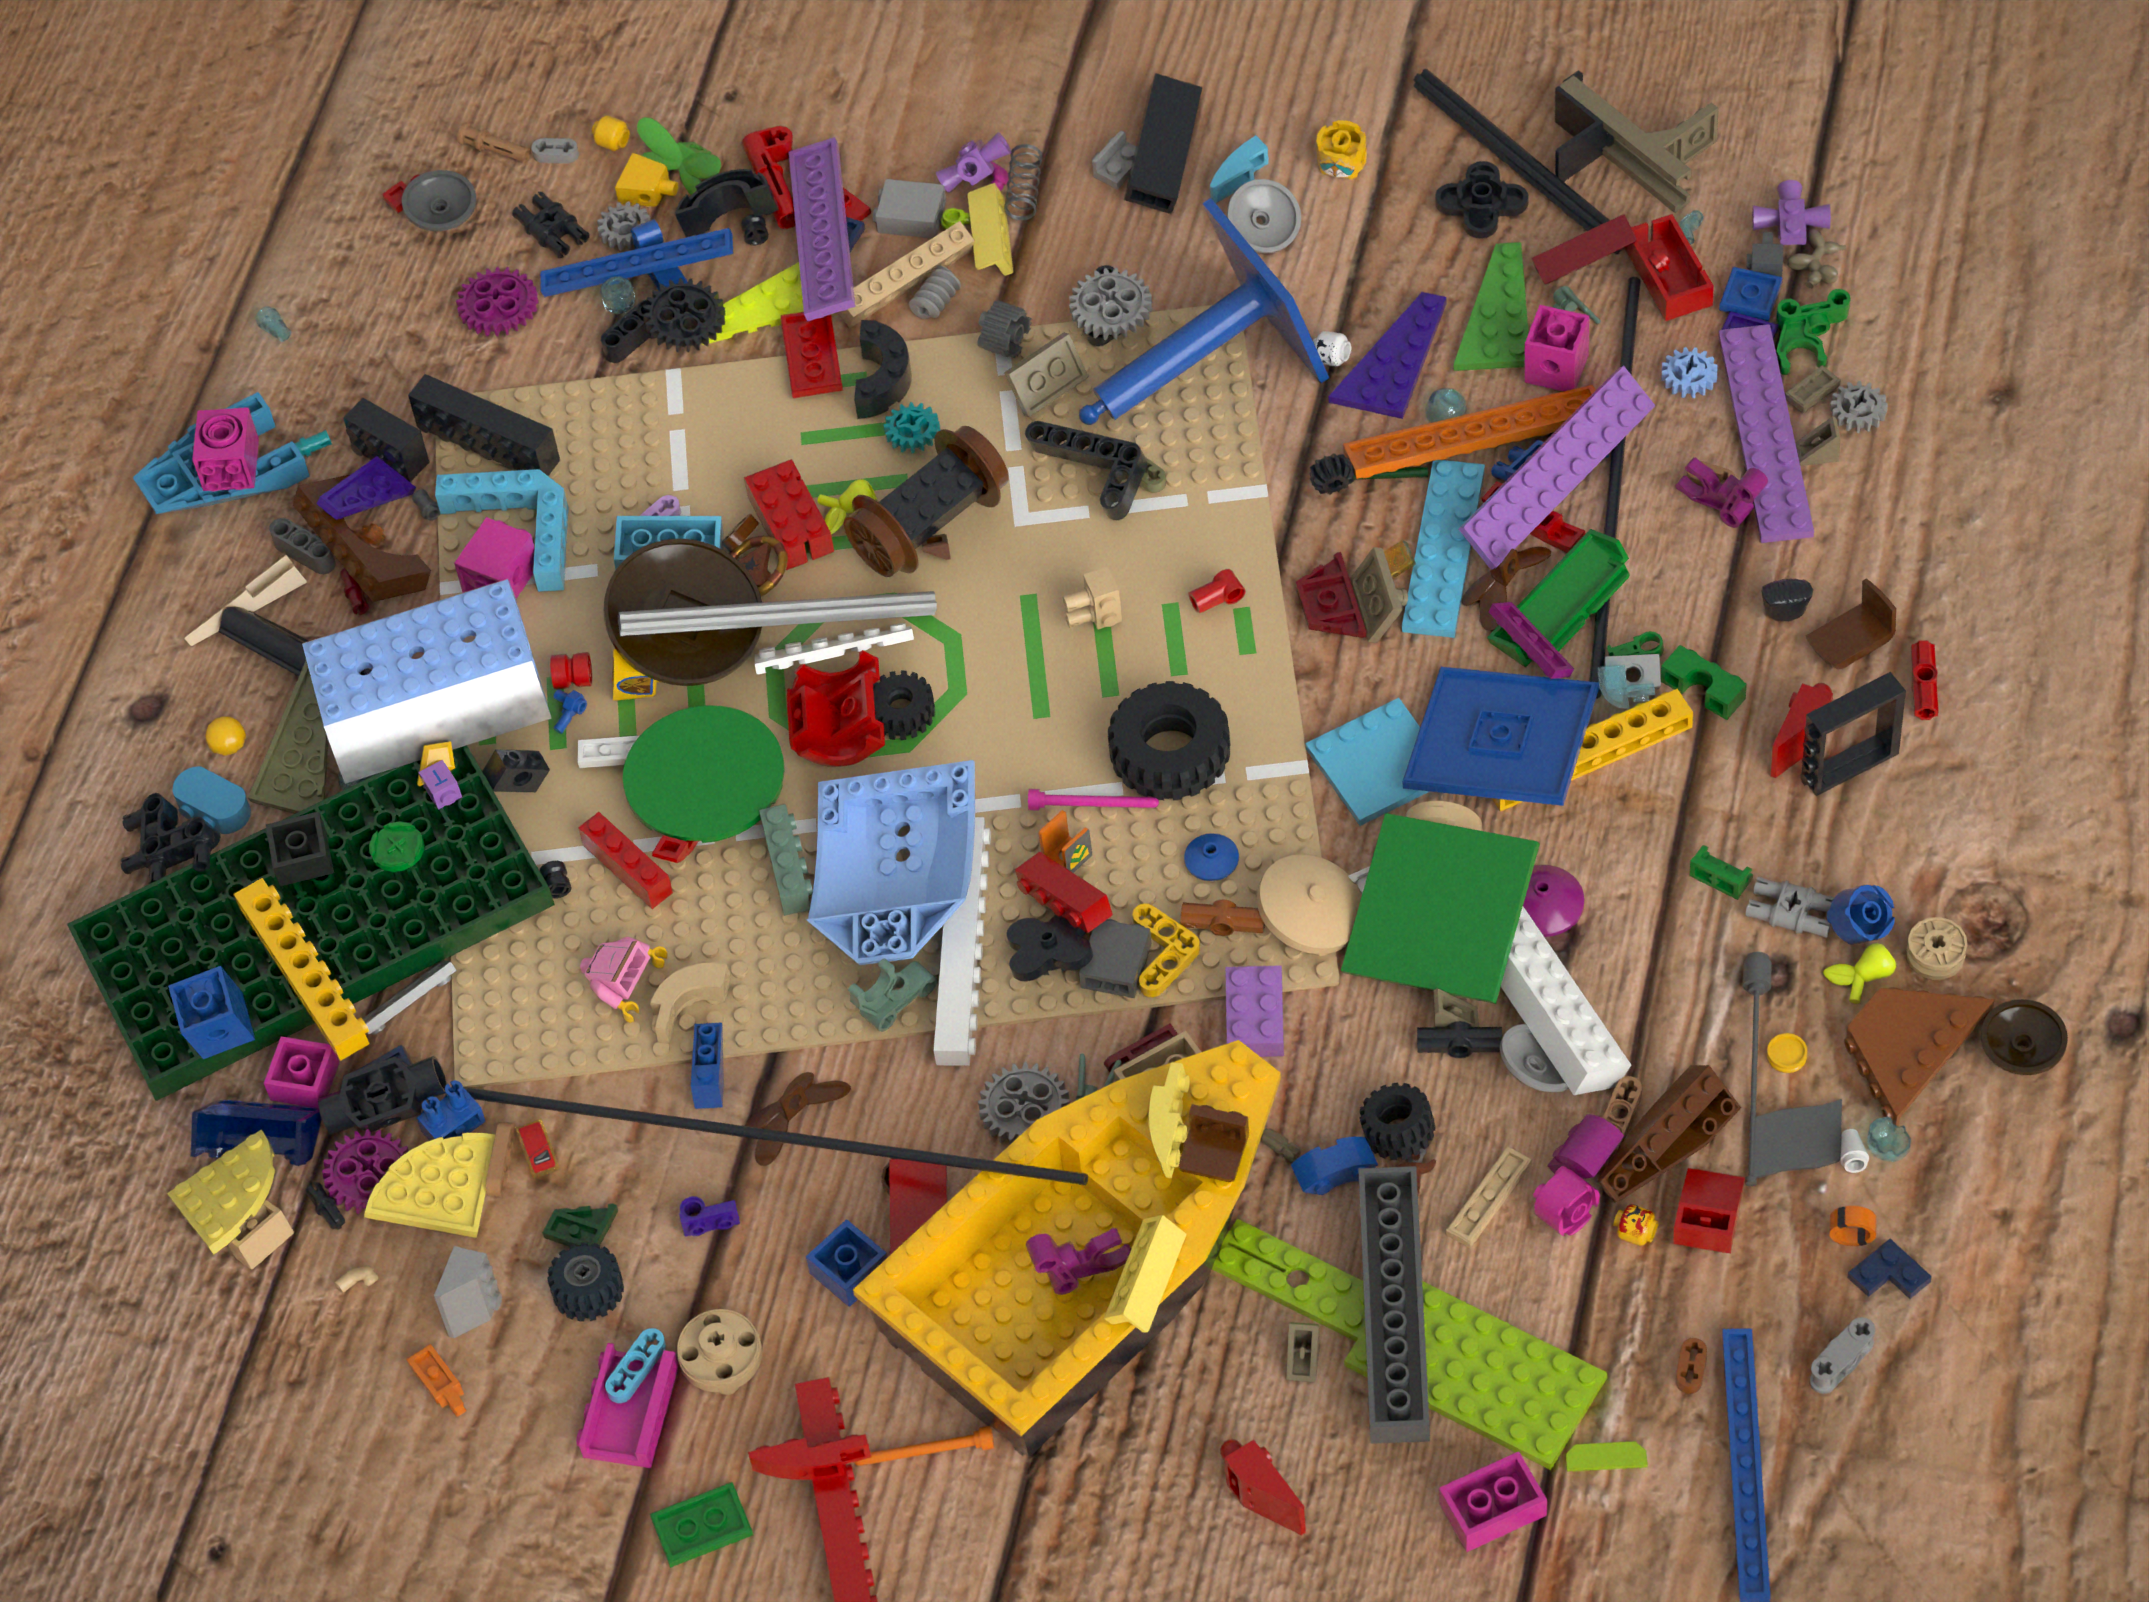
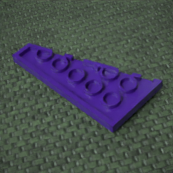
[1328,292,1447,419]

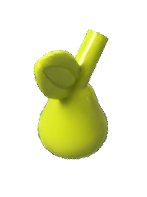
[817,479,877,535]
[1823,943,1896,1004]

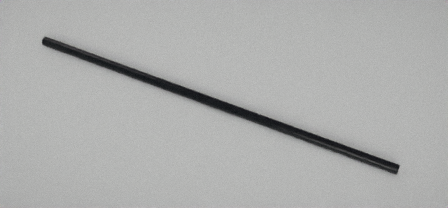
[1589,277,1641,699]

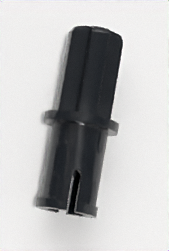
[305,1182,345,1230]

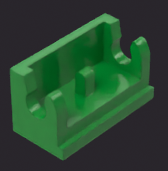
[1689,845,1753,900]

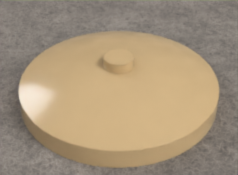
[1256,855,1362,954]

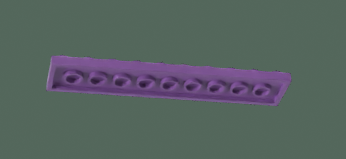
[789,137,856,321]
[1718,324,1814,543]
[1458,366,1655,569]

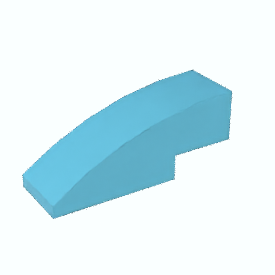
[1210,136,1269,203]

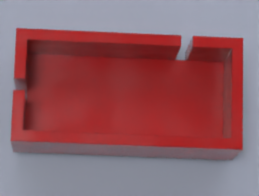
[1625,214,1714,321]
[744,459,834,571]

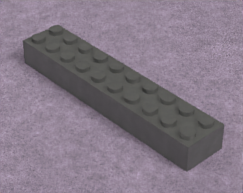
[1358,1166,1430,1444]

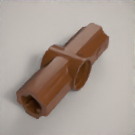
[1180,900,1265,936]

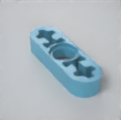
[605,1328,666,1403]

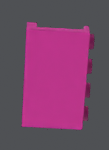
[576,1343,679,1468]

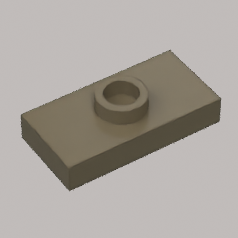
[1785,365,1841,413]

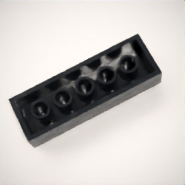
[408,374,560,476]

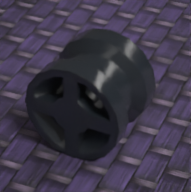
[741,214,769,246]

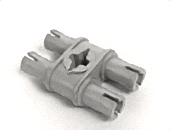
[1746,876,1835,938]

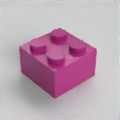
[264,1036,340,1109]

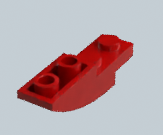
[748,1434,871,1480]

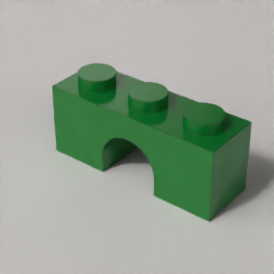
[1660,645,1747,720]

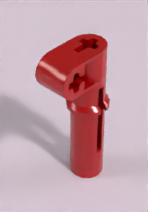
[741,126,796,229]

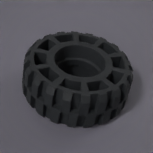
[1108,681,1231,801]

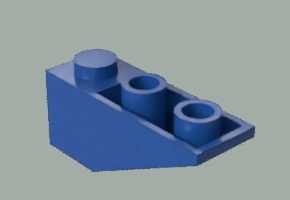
[691,1022,724,1109]

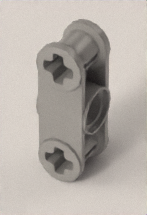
[1810,1317,1875,1394]

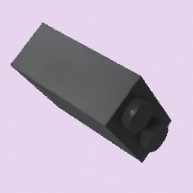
[1079,919,1152,998]

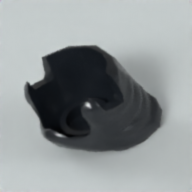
[1761,578,1813,622]

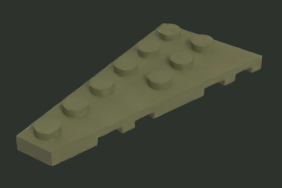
[248,660,329,814]

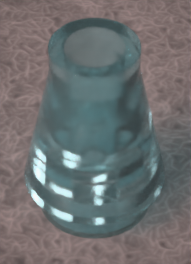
[255,306,291,342]

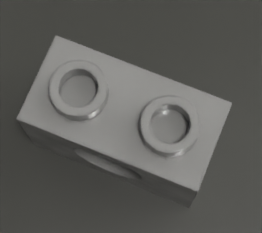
[1604,654,1661,696]

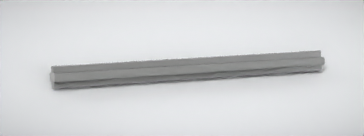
[618,591,937,636]

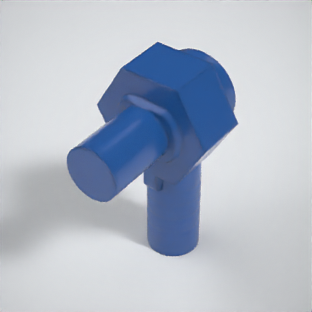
[553,689,587,734]

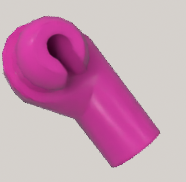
[990,161,1008,191]

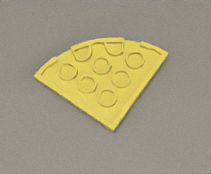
[167,1130,275,1254]
[364,1133,495,1238]

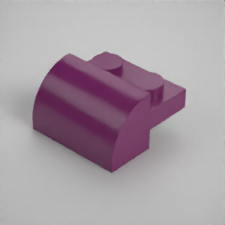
[1547,1114,1624,1179]

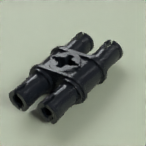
[512,191,590,258]

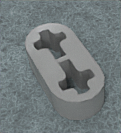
[531,138,579,163]

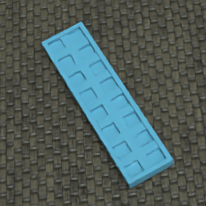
[1402,460,1485,638]

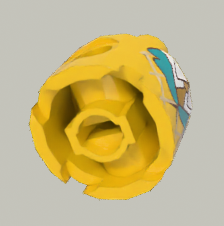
[1316,120,1367,179]

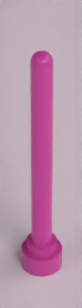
[1028,789,1159,811]

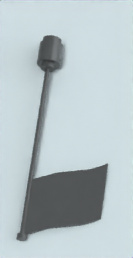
[1743,952,1842,1186]

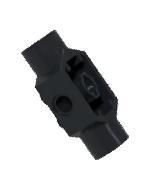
[318,1056,447,1135]

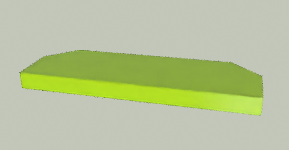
[1566,1441,1648,1472]

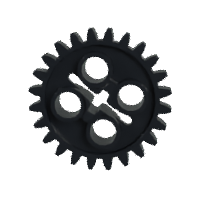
[643,278,725,353]

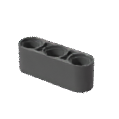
[269,518,336,574]

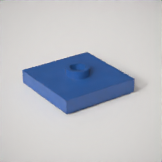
[1719,267,1783,321]

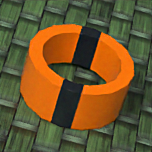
[1830,1206,1876,1246]

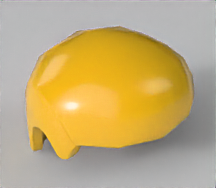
[205,716,246,756]

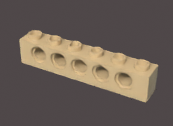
[838,221,975,328]

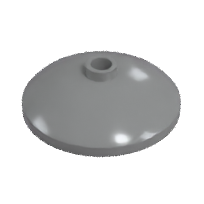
[1227,179,1301,254]
[1500,1024,1569,1092]

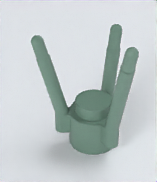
[1553,286,1601,324]
[1076,1054,1121,1101]

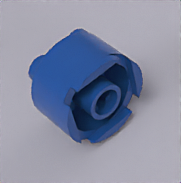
[1827,885,1895,945]

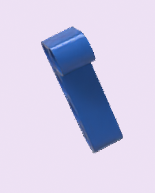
[631,219,688,302]

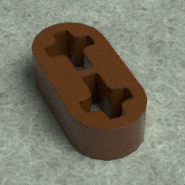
[721,514,759,552]

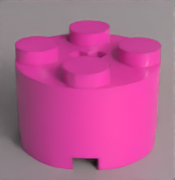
[1533,1166,1600,1236]

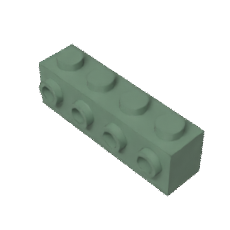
[759,804,813,916]

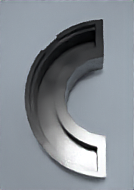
[675,169,779,238]
[854,320,912,419]

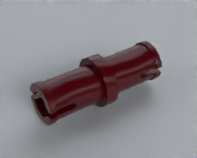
[340,568,369,615]

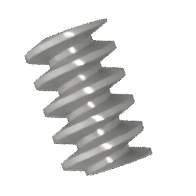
[909,266,961,319]

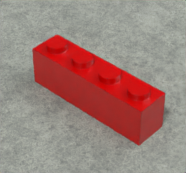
[578,812,673,909]
[1015,851,1113,933]

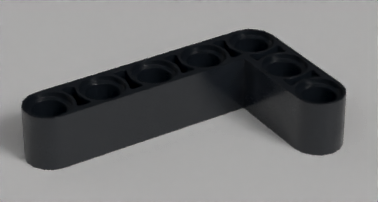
[1025,421,1148,520]

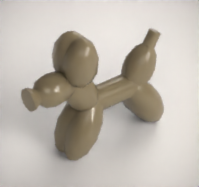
[1788,229,1846,288]

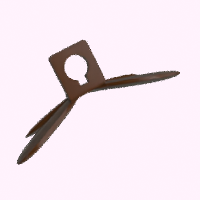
[1462,547,1551,631]
[745,1072,851,1166]

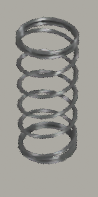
[1004,144,1042,220]

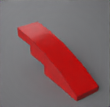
[1481,481,1586,553]

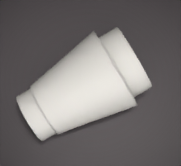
[1840,1129,1869,1173]

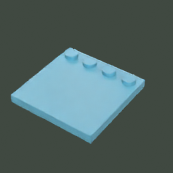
[1305,698,1430,826]

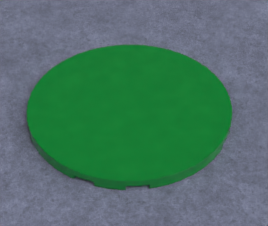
[623,705,785,843]

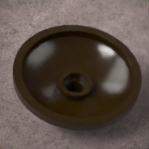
[1981,999,2068,1075]

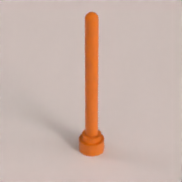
[854,1425,995,1466]

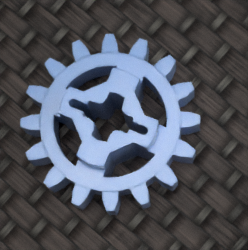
[1661,347,1718,398]

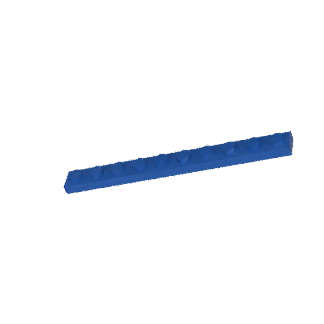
[1722,1328,1771,1602]

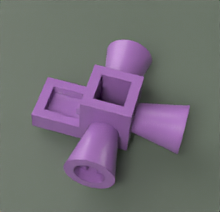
[936,132,1012,193]
[1752,180,1831,245]

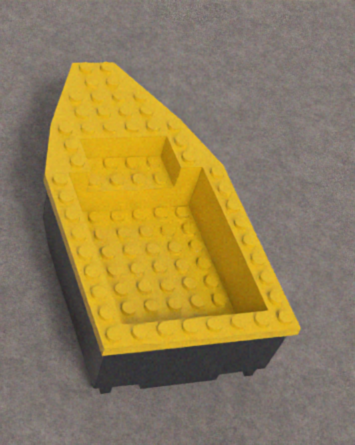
[853,1040,1281,1457]

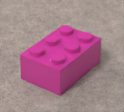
[1439,1451,1547,1552]

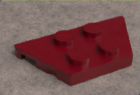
[1296,552,1366,638]

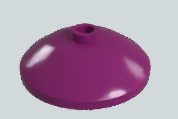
[1523,865,1584,937]

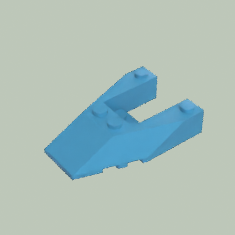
[133,392,310,514]

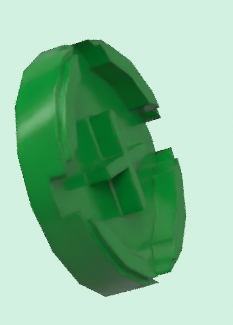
[369,821,424,872]

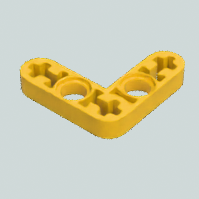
[1132,903,1200,997]

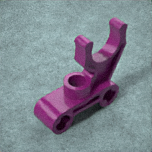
[1675,457,1768,528]
[1025,1228,1131,1295]

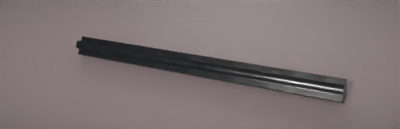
[1413,69,1625,254]

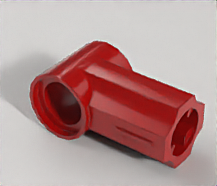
[1188,569,1246,614]

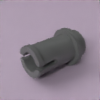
[412,489,440,521]

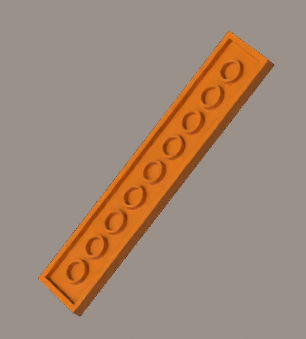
[1343,385,1596,479]

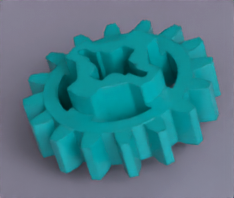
[884,402,940,453]

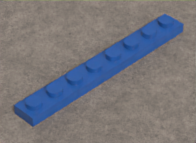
[540,228,733,297]

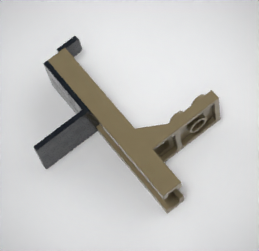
[1555,70,1719,213]

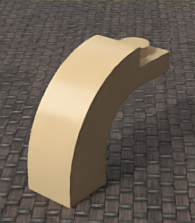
[650,962,731,1044]

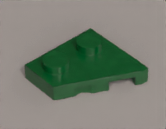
[542,1204,618,1247]

